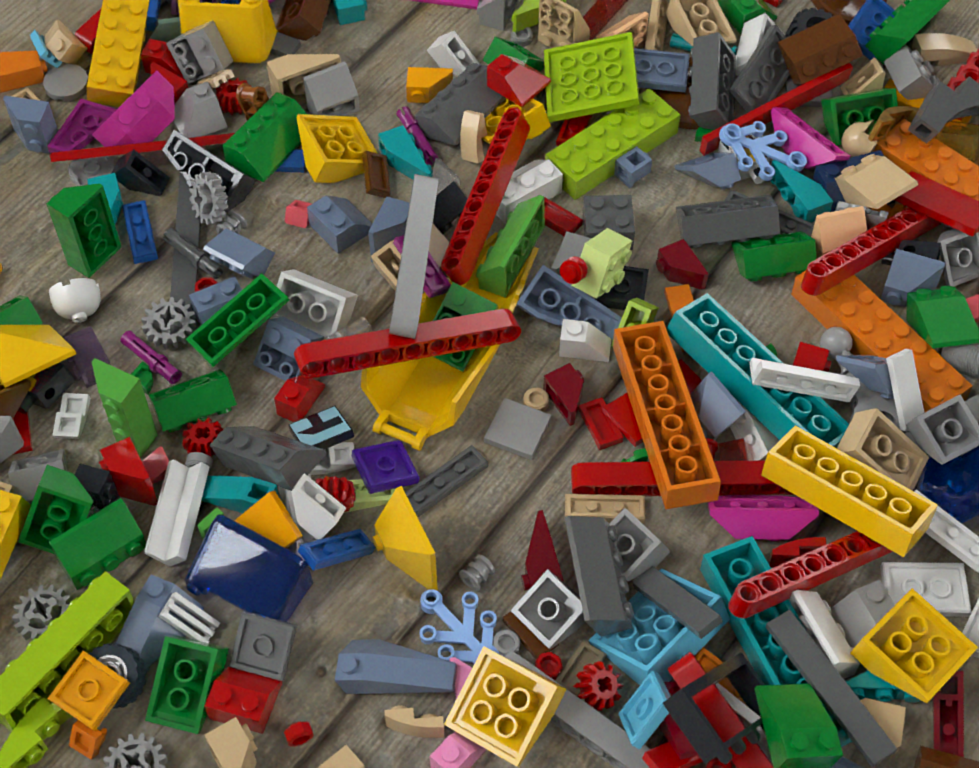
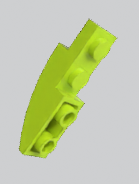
[0,697,73,768]

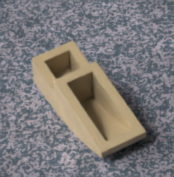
[911,33,977,66]

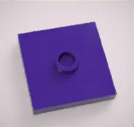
[351,440,420,494]

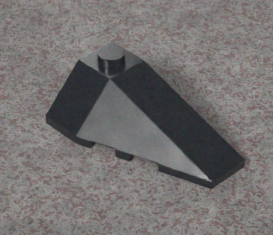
[162,130,256,213]

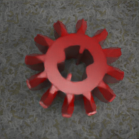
[216,77,251,116]
[182,417,224,458]
[315,475,356,512]
[573,661,624,711]

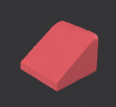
[285,200,312,228]
[142,446,169,484]

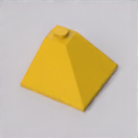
[481,98,551,144]
[296,114,377,183]
[0,325,77,388]
[372,486,438,591]
[850,588,978,703]
[444,646,567,767]

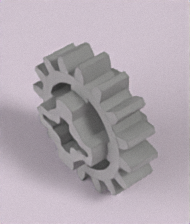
[189,172,228,225]
[141,297,197,349]
[12,584,72,641]
[103,733,168,768]

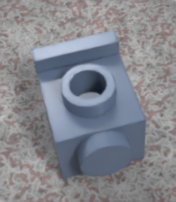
[614,146,652,188]

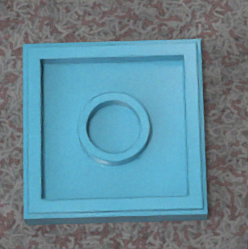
[619,671,671,750]

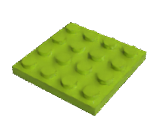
[544,32,640,122]

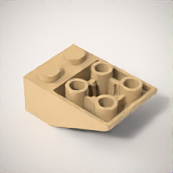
[538,0,590,48]
[371,223,450,291]

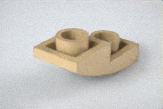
[460,110,487,163]
[384,706,445,738]

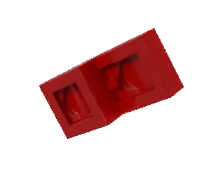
[768,537,827,567]

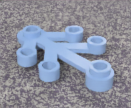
[719,121,807,181]
[420,589,499,664]

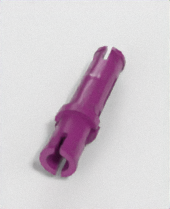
[396,106,438,165]
[120,330,182,385]

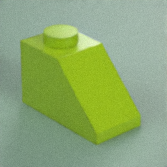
[611,298,659,346]

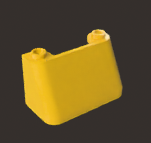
[178,0,277,63]

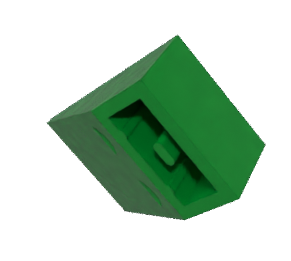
[433,282,499,372]

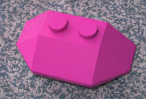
[92,70,175,147]
[771,107,851,169]
[707,495,819,541]

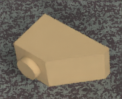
[44,19,87,64]

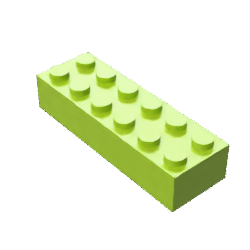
[545,88,680,200]
[0,571,134,732]

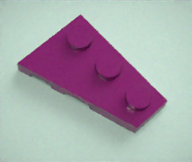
[47,98,117,153]

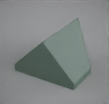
[143,17,181,49]

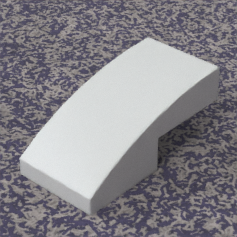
[52,393,91,439]
[310,442,356,475]

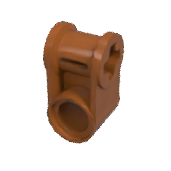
[236,83,269,121]

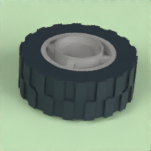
[88,643,147,709]

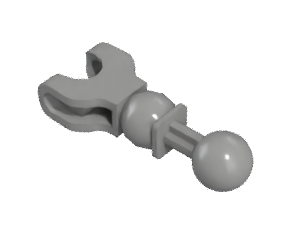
[820,327,906,433]

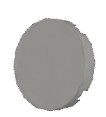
[43,64,88,102]
[68,156,115,186]

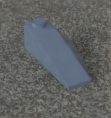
[516,265,622,339]
[113,574,204,672]
[335,639,457,694]

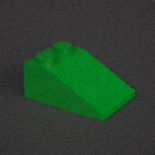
[906,286,979,348]
[145,636,229,734]
[754,684,843,768]

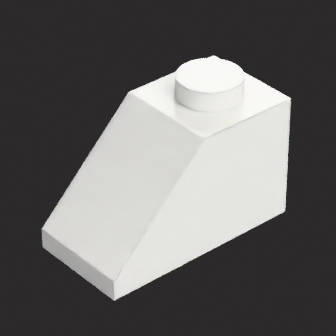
[427,31,480,76]
[559,319,612,362]
[291,473,346,540]

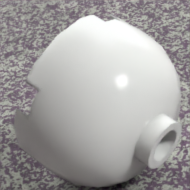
[49,278,101,323]

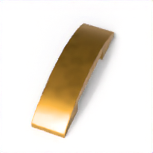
[868,106,919,142]

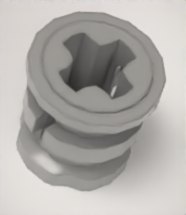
[216,210,248,234]
[459,555,496,592]

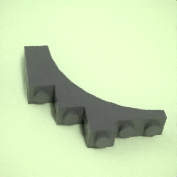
[908,77,979,144]

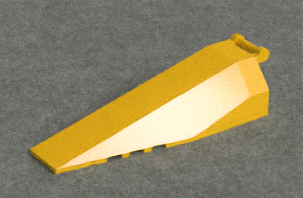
[361,232,539,451]

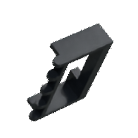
[663,652,765,764]

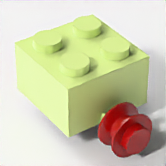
[560,228,632,299]

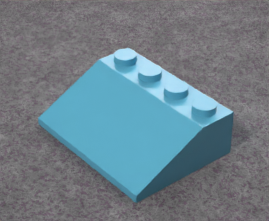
[589,568,730,685]

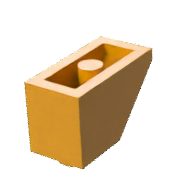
[406,67,453,103]

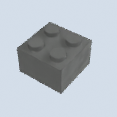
[583,195,635,250]

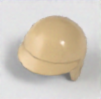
[842,120,877,158]

